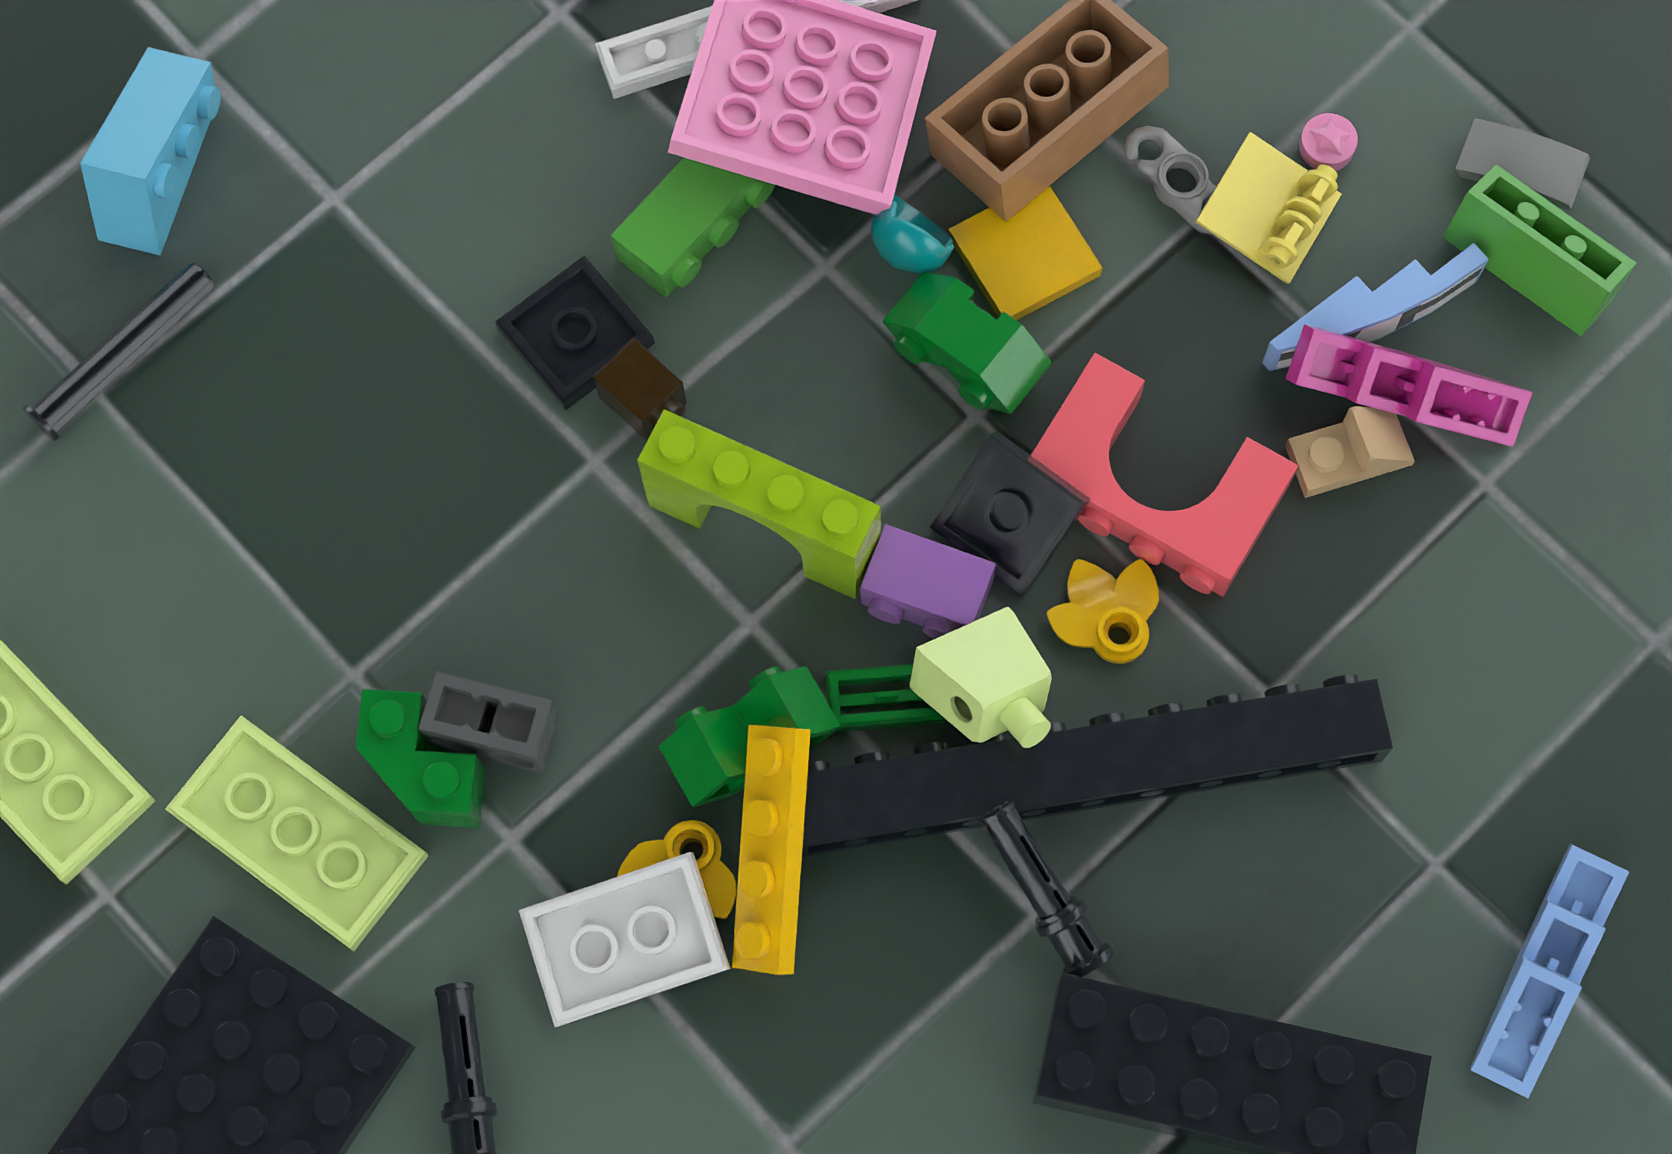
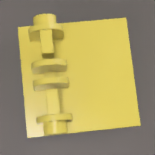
[1195,132,1342,284]

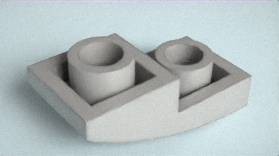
[1455,118,1590,209]

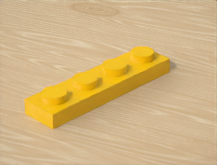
[732,725,811,975]

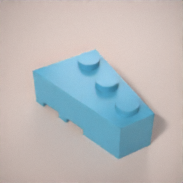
[80,47,221,256]

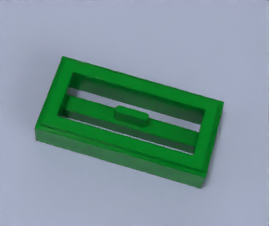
[825,664,948,733]

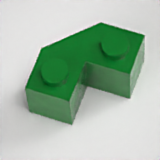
[882,271,1052,414]
[659,666,841,807]
[355,689,486,828]

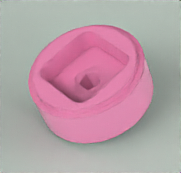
[1299,113,1358,171]

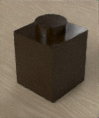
[593,338,687,441]

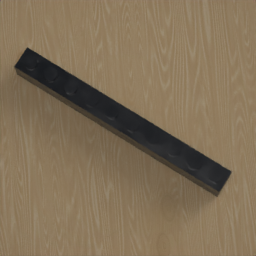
[802,674,1393,857]

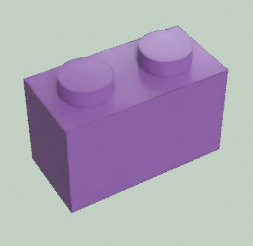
[860,524,996,639]

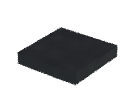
[495,255,655,411]
[930,431,1090,595]

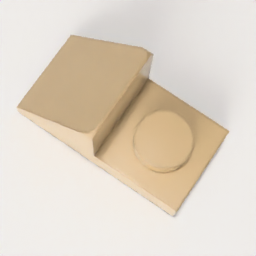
[1285,406,1415,498]

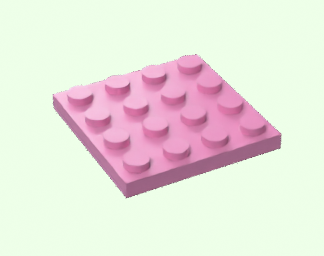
[668,0,937,215]

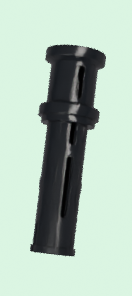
[978,800,1114,977]
[434,982,497,1154]

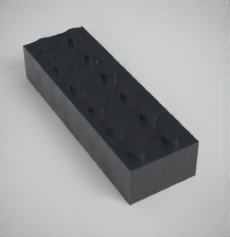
[1033,973,1432,1154]

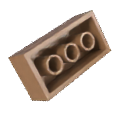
[925,0,1169,222]

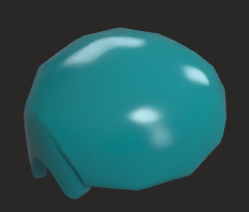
[871,194,954,274]

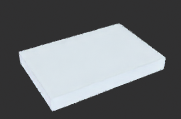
[519,852,731,1027]

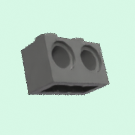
[418,672,560,774]

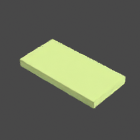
[0,640,156,885]
[165,715,429,952]

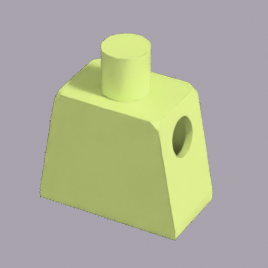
[910,607,1052,748]

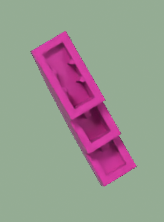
[1286,324,1533,447]

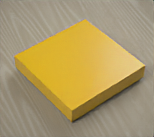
[948,186,1103,320]

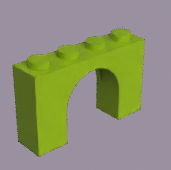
[637,409,881,600]

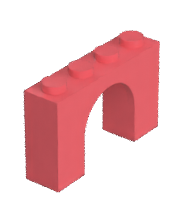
[1031,353,1299,597]

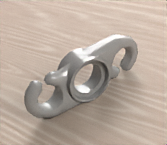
[1124,125,1216,235]

